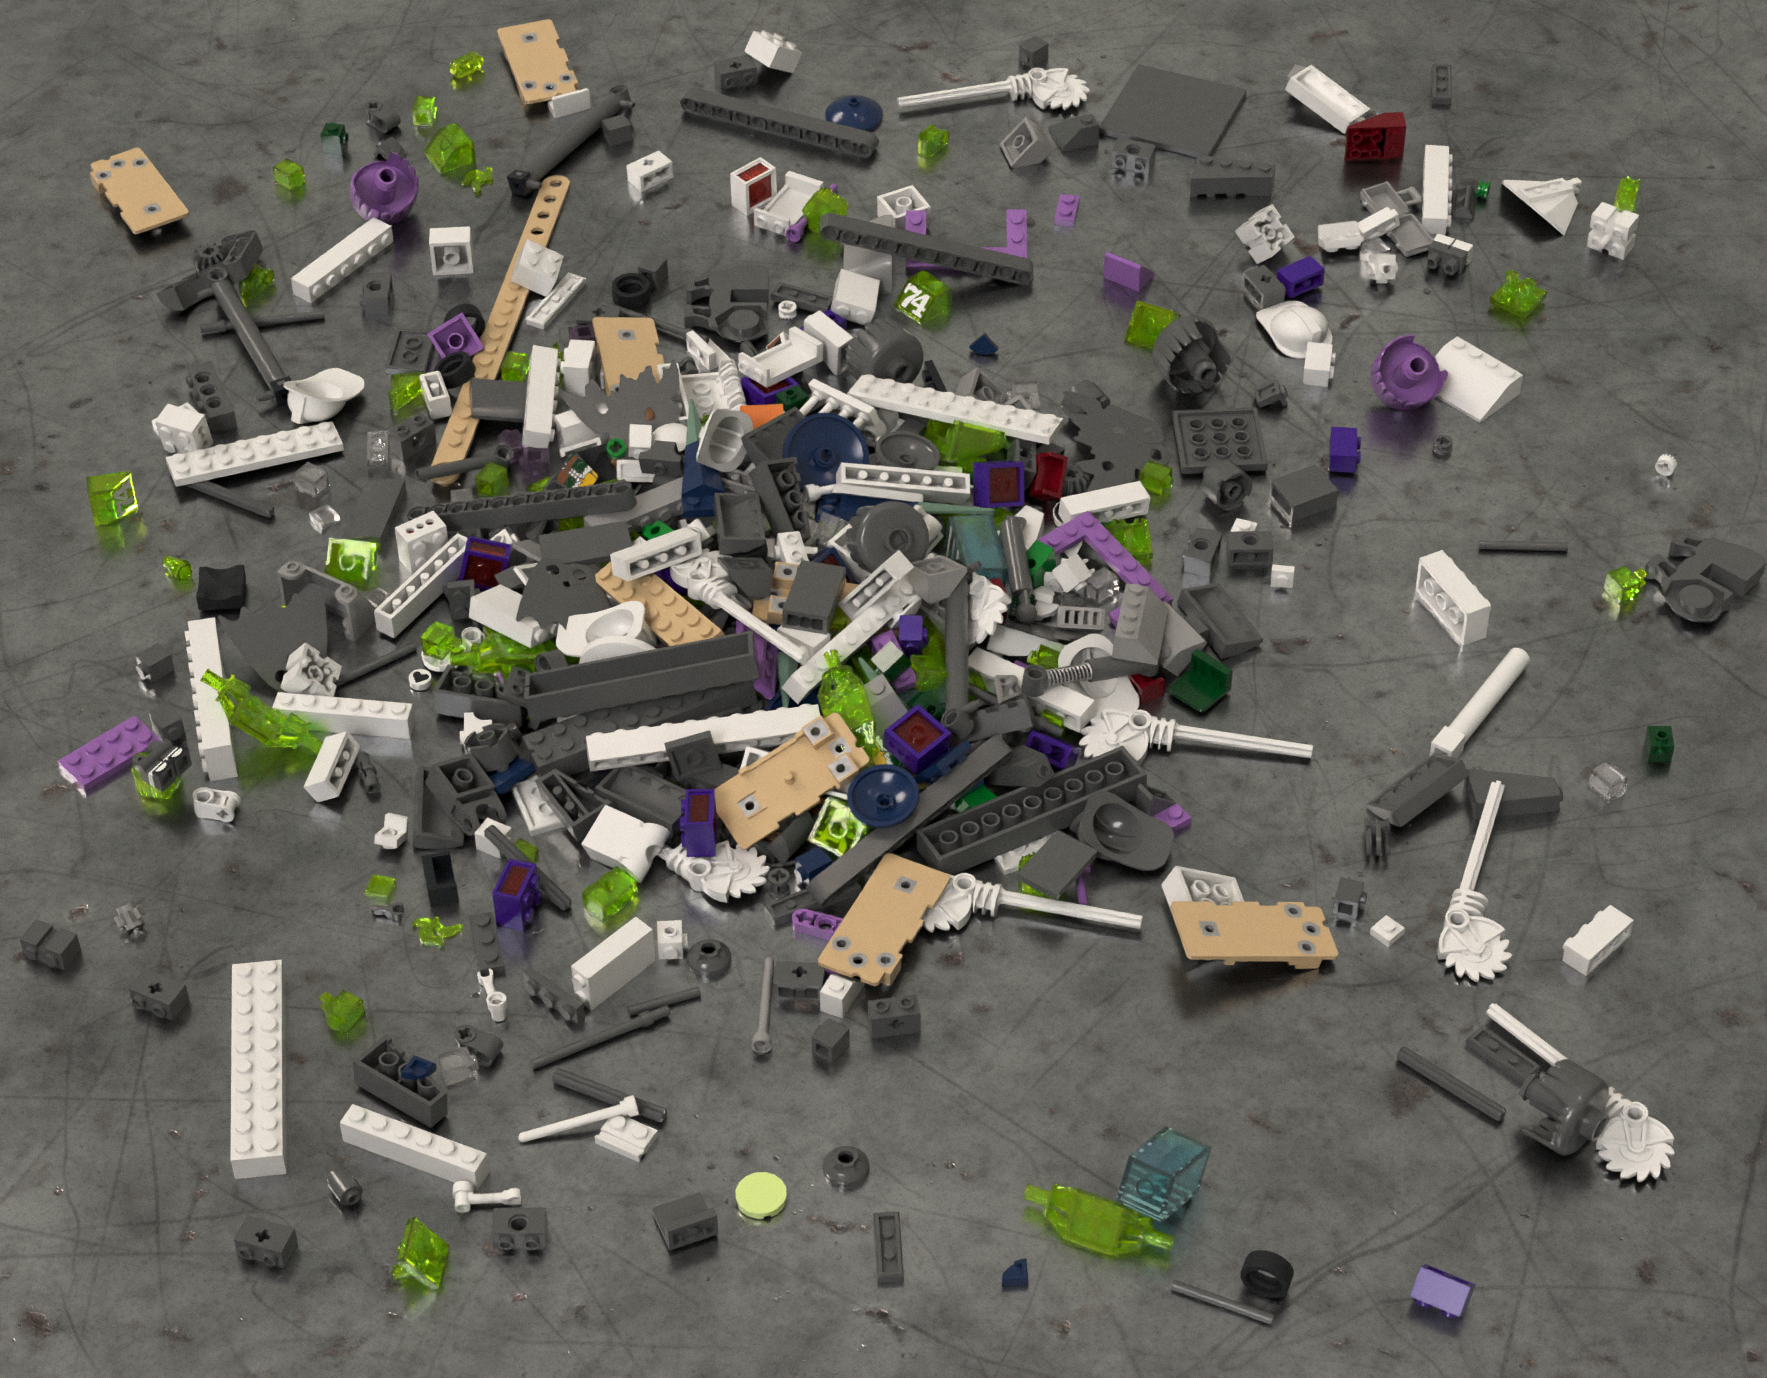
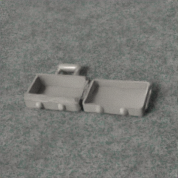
[1360,181,1434,257]

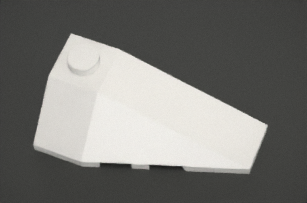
[986,624,1066,658]

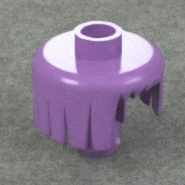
[349,152,419,225]
[1370,334,1448,411]

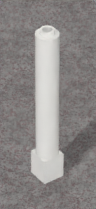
[1430,648,1530,759]

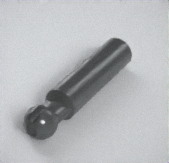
[999,519,1037,624]

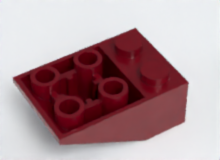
[1344,112,1406,160]

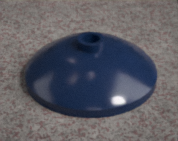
[825,95,883,131]
[847,764,919,828]

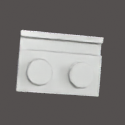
[595,1114,658,1162]

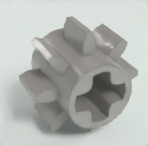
[114,901,146,931]

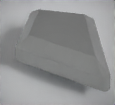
[994,675,1023,705]

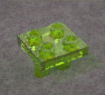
[1490,270,1547,318]
[1105,518,1153,560]
[392,1217,449,1290]

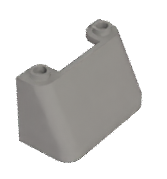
[840,215,893,293]
[277,561,375,642]

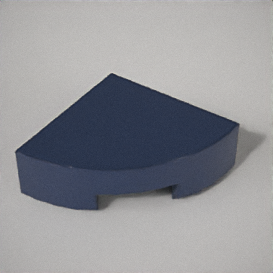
[969,333,999,355]
[401,1055,436,1080]
[1002,1258,1028,1287]

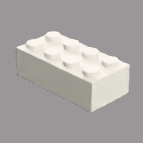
[1415,550,1491,646]

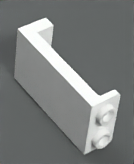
[754,171,824,236]
[738,326,823,388]

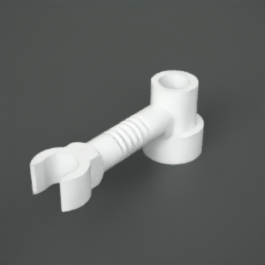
[477,968,507,1022]
[453,1181,521,1213]

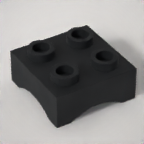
[561,444,617,485]
[196,565,246,610]

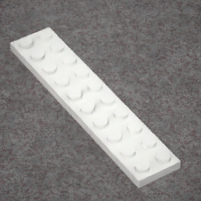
[847,374,1063,445]

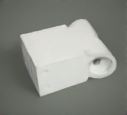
[582,805,670,883]

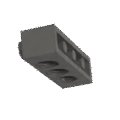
[185,361,237,434]

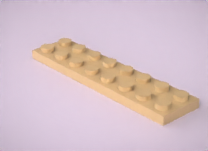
[595,562,725,646]

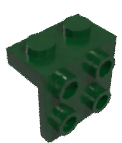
[1169,649,1233,712]

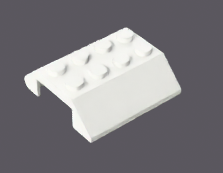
[657,359,747,427]

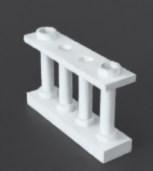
[783,379,880,429]

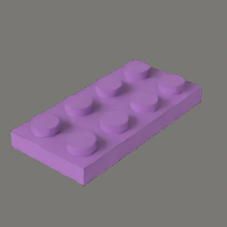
[58,715,161,792]

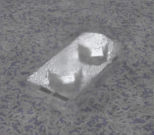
[366,431,389,467]

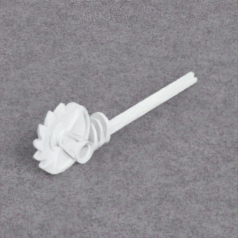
[897,68,1090,110]
[670,548,810,665]
[924,551,1012,646]
[1079,709,1313,765]
[1437,780,1512,982]
[657,840,770,903]
[921,873,1143,932]
[1486,1003,1675,1182]

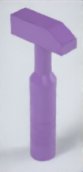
[1075,865,1091,906]

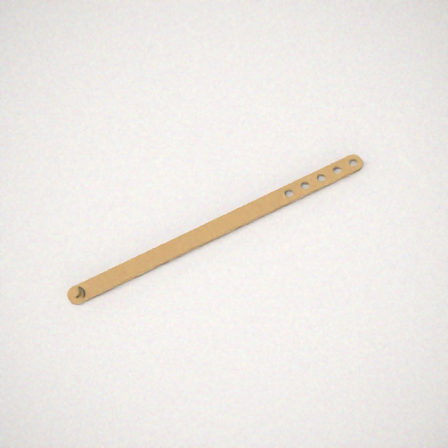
[430,175,570,487]

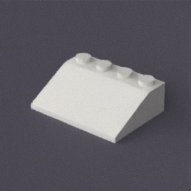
[1435,336,1523,423]
[1161,866,1244,932]

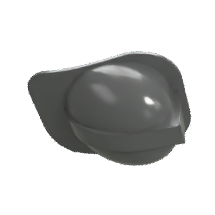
[1070,791,1174,871]

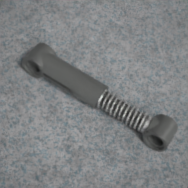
[1021,649,1162,697]

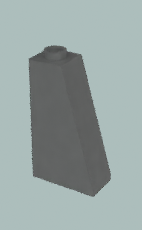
[985,741,1055,787]
[1464,769,1563,820]

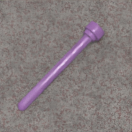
[786,183,838,242]

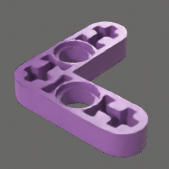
[792,909,843,980]

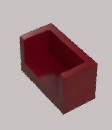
[1029,452,1068,502]
[1128,674,1165,705]

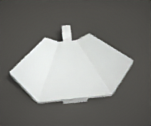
[1501,178,1582,236]

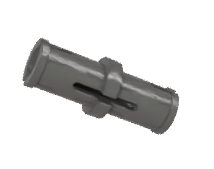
[354,751,381,794]

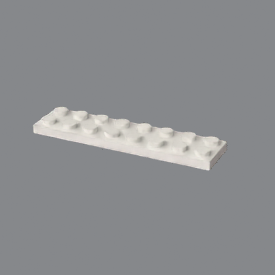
[166,421,344,487]

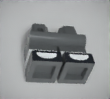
[132,738,192,792]

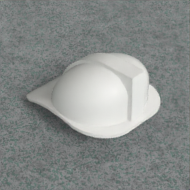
[1256,301,1332,359]
[284,368,364,424]
[696,409,753,472]
[556,601,657,657]
[1058,634,1139,719]

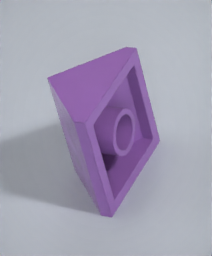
[1104,252,1155,292]
[427,313,484,359]

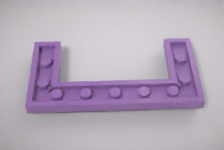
[906,209,1027,270]
[1038,511,1173,627]

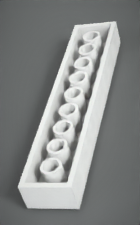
[231,959,286,1179]

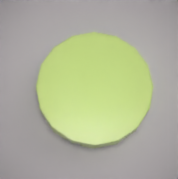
[736,1172,787,1219]

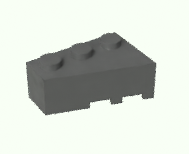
[535,769,614,842]

